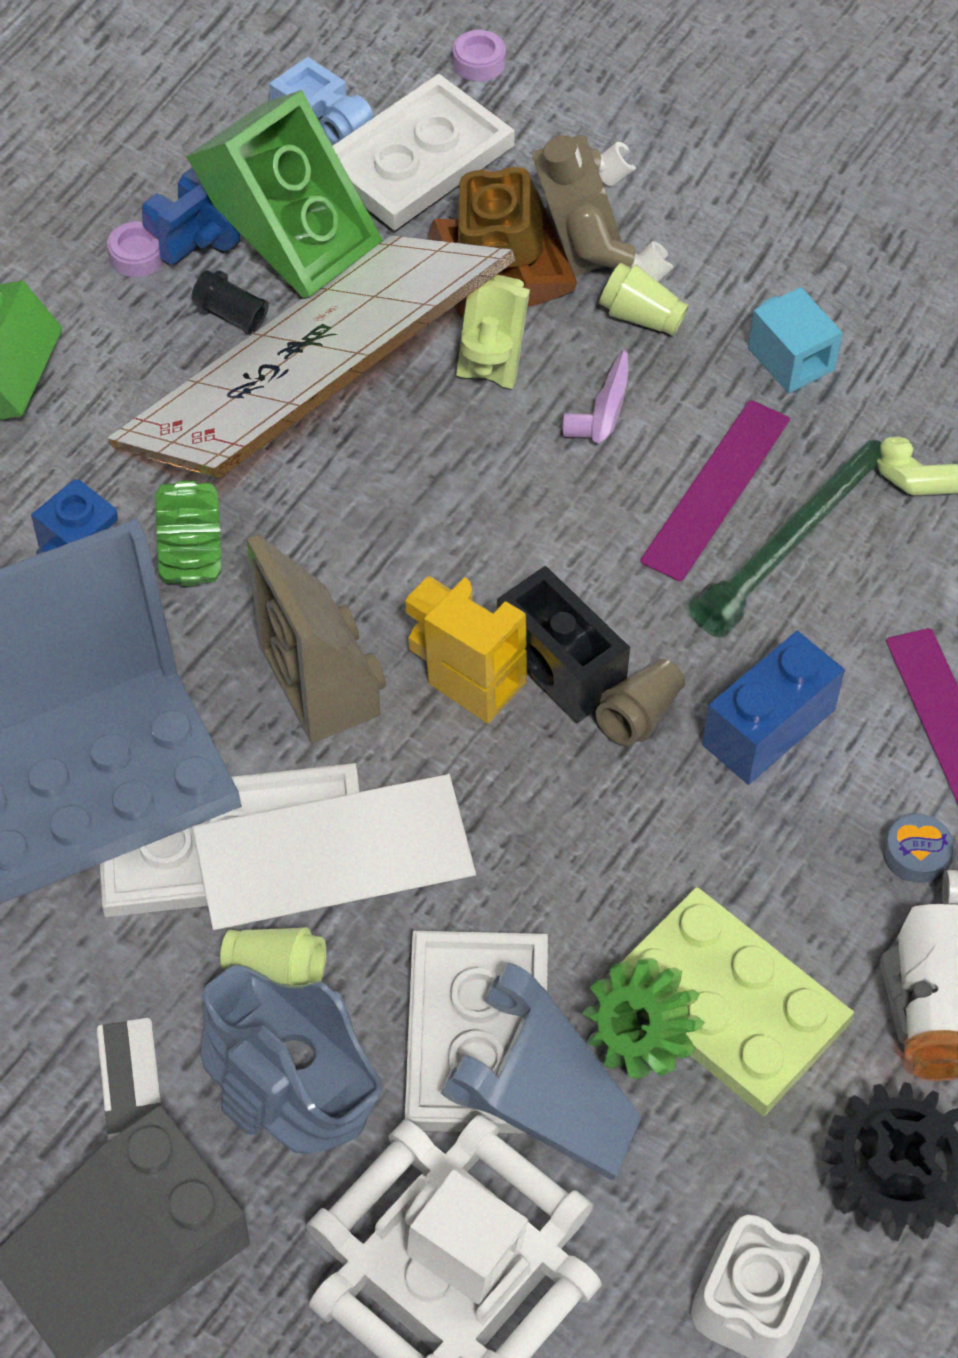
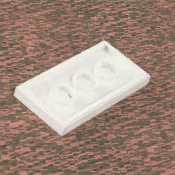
[100,763,359,917]

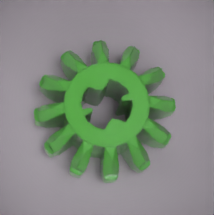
[155,480,221,586]
[581,958,705,1079]

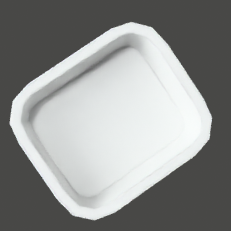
[690,1214,823,1358]

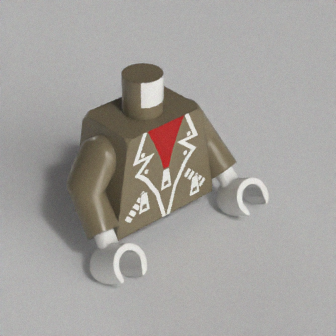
[532,135,673,282]

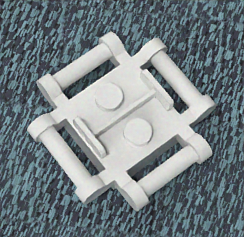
[306,1114,602,1358]

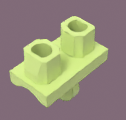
[456,274,530,389]

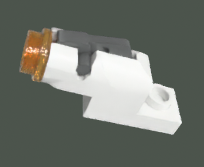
[880,858,958,1081]

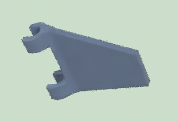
[441,963,642,1180]

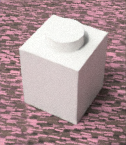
[405,1169,528,1305]

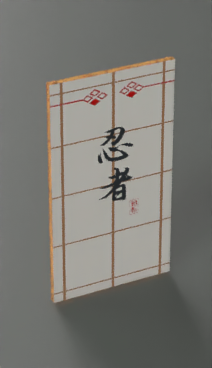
[107,235,516,478]

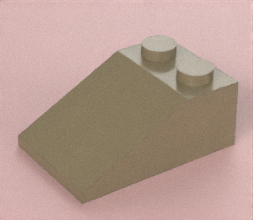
[247,534,386,744]

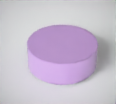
[453,30,506,82]
[107,221,164,277]

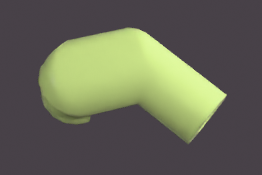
[877,437,958,496]

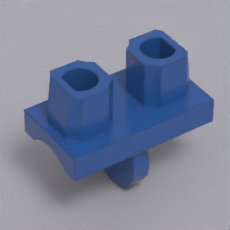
[142,168,241,265]

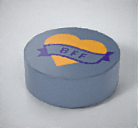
[884,814,954,883]

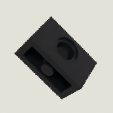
[497,565,630,723]

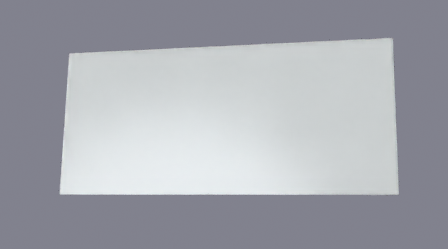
[192,774,476,930]

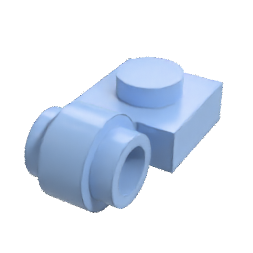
[269,57,374,145]

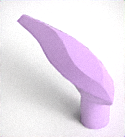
[563,350,628,443]

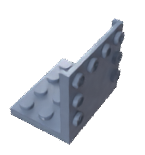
[0,518,242,904]

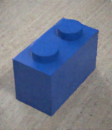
[702,630,845,785]

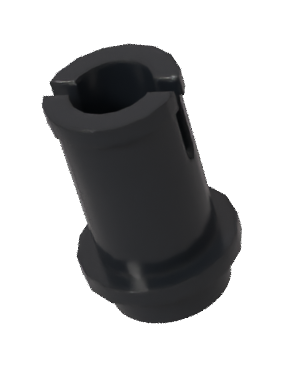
[191,270,269,334]

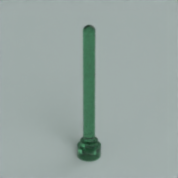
[689,440,882,638]

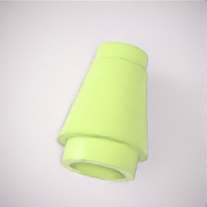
[599,263,689,336]
[220,927,326,985]

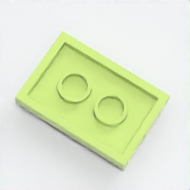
[608,887,855,1117]

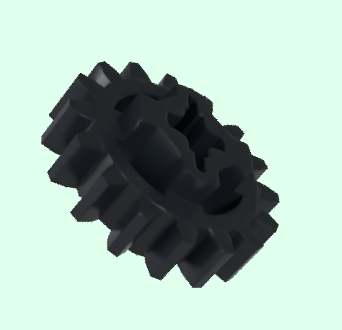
[821,1082,958,1241]

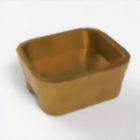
[458,167,543,269]

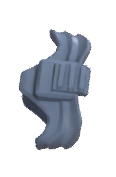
[201,965,382,1155]

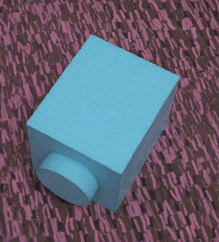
[748,287,843,394]

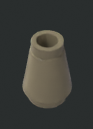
[596,659,685,746]

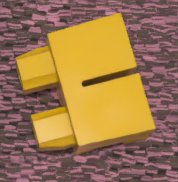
[405,576,527,724]

